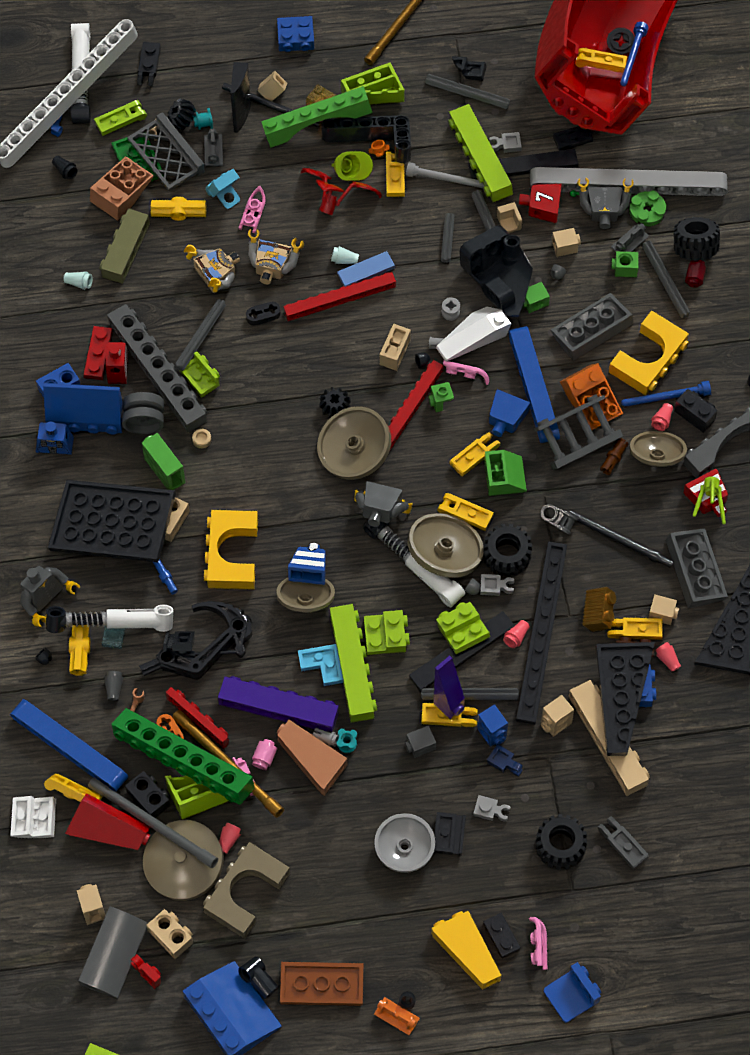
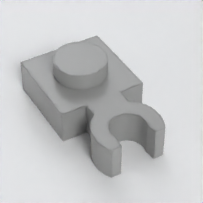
[489,132,522,153]
[480,574,514,596]
[473,795,511,822]

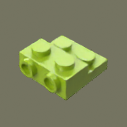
[436,602,490,654]
[364,610,410,655]

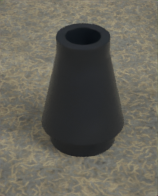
[52,156,78,180]

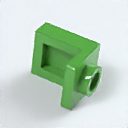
[428,382,454,412]

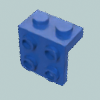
[544,962,601,1023]

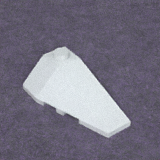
[436,307,511,362]

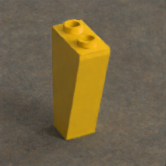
[431,911,501,990]

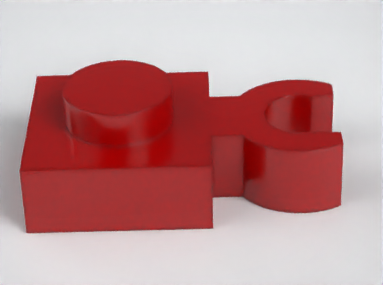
[131,954,161,989]

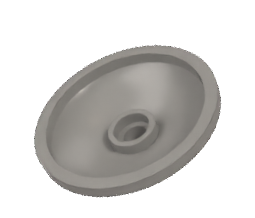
[374,813,435,873]

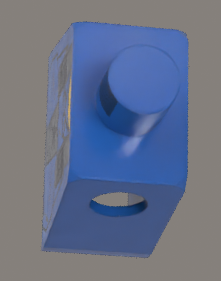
[36,421,74,455]

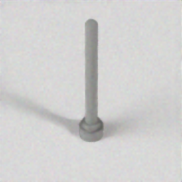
[406,162,485,188]

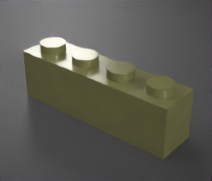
[100,209,150,284]

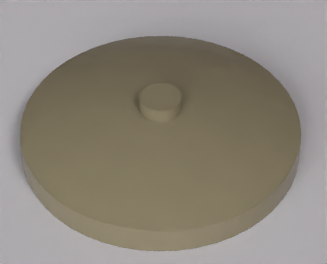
[317,407,391,480]
[407,513,484,578]
[143,820,224,901]

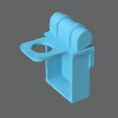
[206,169,240,209]

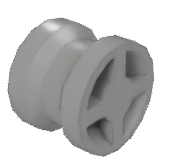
[442,297,460,321]

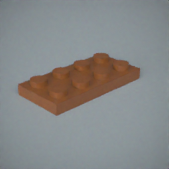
[280,962,363,1006]

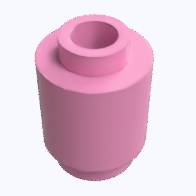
[252,739,277,770]

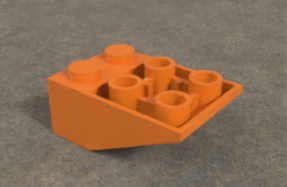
[560,363,623,430]

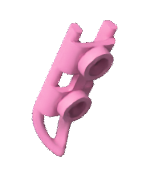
[239,186,266,233]
[443,360,489,385]
[529,917,548,970]

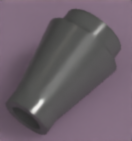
[104,671,124,701]

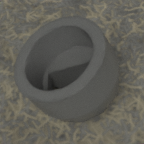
[550,264,566,280]
[464,578,481,595]

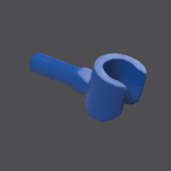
[51,116,63,137]

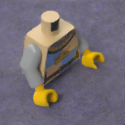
[248,229,304,285]
[184,245,240,293]

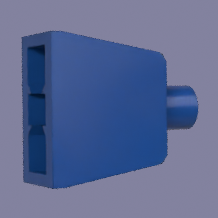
[489,389,530,437]

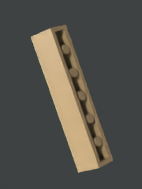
[569,680,650,796]

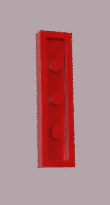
[166,687,229,749]

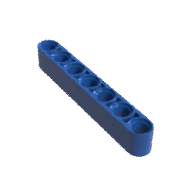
[508,326,560,443]
[10,699,128,792]

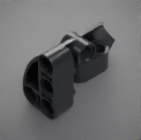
[459,225,533,317]

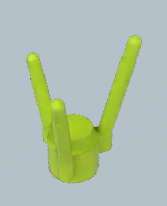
[693,477,726,524]

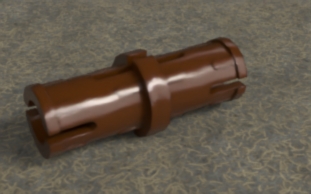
[600,438,628,475]

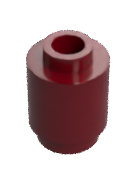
[685,260,706,288]

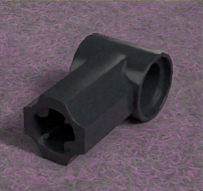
[238,956,279,999]

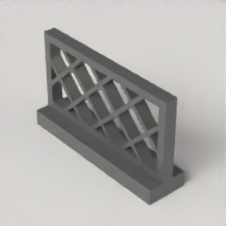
[127,112,205,191]

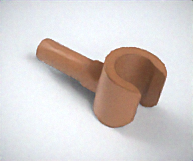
[130,688,144,712]

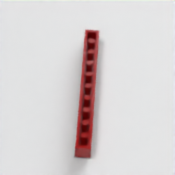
[283,272,396,321]
[388,360,443,450]

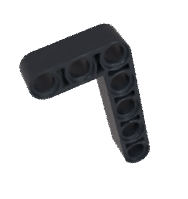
[321,115,411,163]

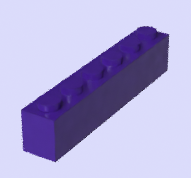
[218,676,339,733]

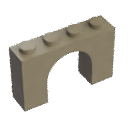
[203,842,290,939]

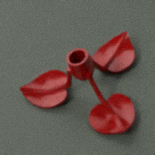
[301,168,382,215]

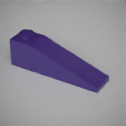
[434,655,465,719]

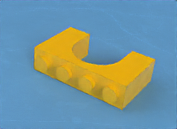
[609,311,689,395]
[204,510,258,589]

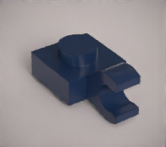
[487,744,523,777]

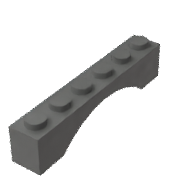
[683,407,750,479]

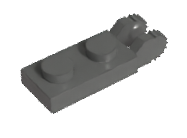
[598,816,649,870]

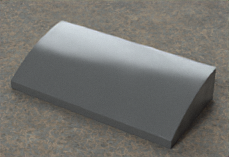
[551,293,633,361]
[665,528,728,608]
[78,906,148,999]

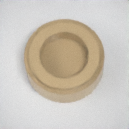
[192,429,211,448]

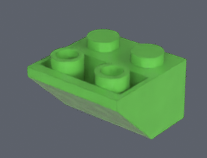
[484,450,527,496]

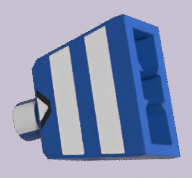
[288,543,326,585]

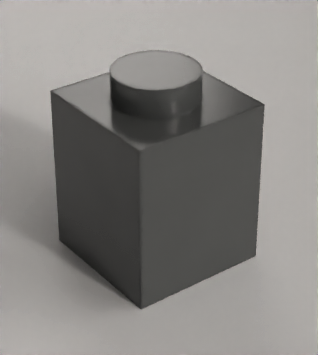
[404,725,436,758]

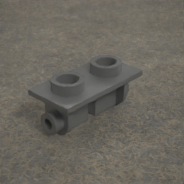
[204,129,223,167]
[611,223,649,252]

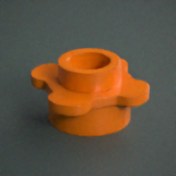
[369,140,390,157]

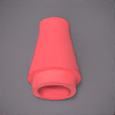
[651,403,673,431]
[503,620,530,648]
[655,642,681,672]
[219,823,241,854]

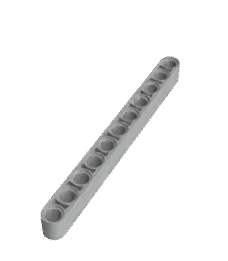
[530,167,728,196]

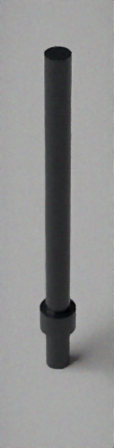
[222,83,322,127]
[570,510,674,568]

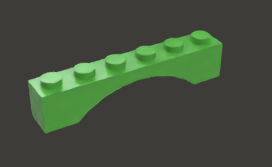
[261,86,373,148]

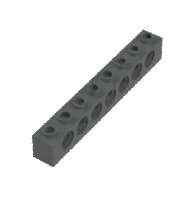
[107,304,208,433]

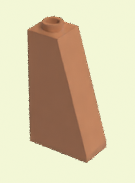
[277,720,347,796]

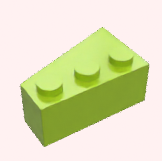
[341,62,404,104]
[165,775,230,819]

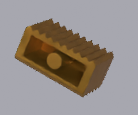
[582,587,616,632]

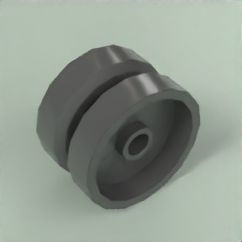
[122,392,164,434]

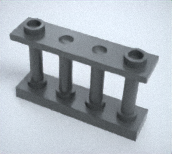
[534,394,623,470]

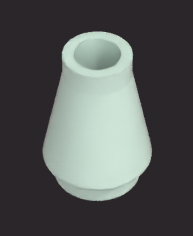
[331,246,359,264]
[64,272,93,290]

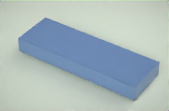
[337,251,395,287]

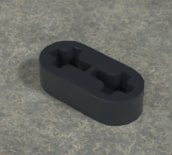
[246,302,281,326]

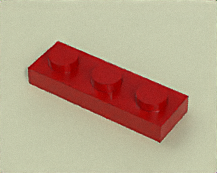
[84,326,113,380]

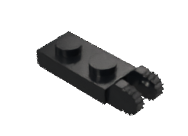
[137,42,161,86]

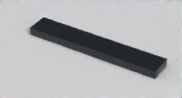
[468,149,578,180]
[409,611,515,692]

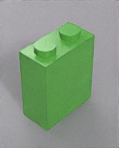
[142,433,186,490]

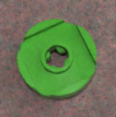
[629,190,666,226]

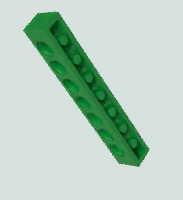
[111,708,255,805]

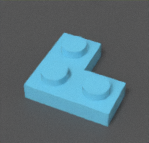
[298,644,343,686]

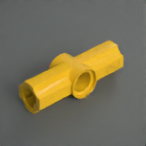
[151,197,207,221]
[69,625,90,676]

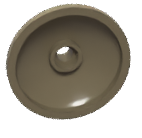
[630,431,687,467]
[277,578,335,613]

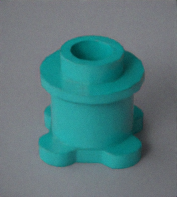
[193,108,213,130]
[336,729,357,753]

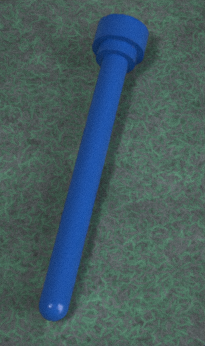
[620,22,649,87]
[621,381,711,407]

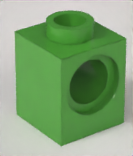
[611,251,638,277]
[523,282,550,313]

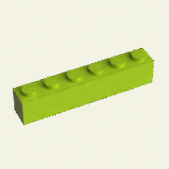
[448,104,513,202]
[330,604,377,722]

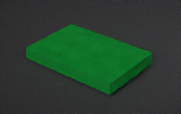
[111,137,164,182]

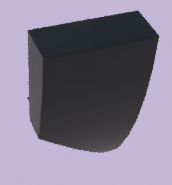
[452,56,487,81]

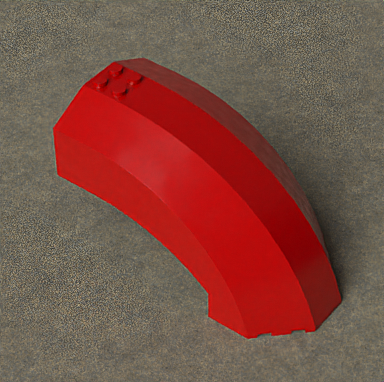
[535,0,678,135]

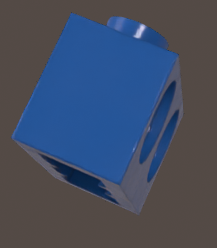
[36,363,81,398]
[477,704,508,747]

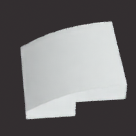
[11,796,56,838]

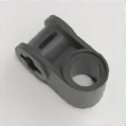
[541,504,579,535]

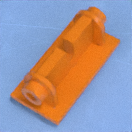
[374,997,420,1035]

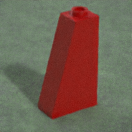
[65,793,151,850]

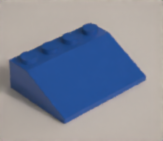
[43,383,124,434]
[183,961,282,1055]

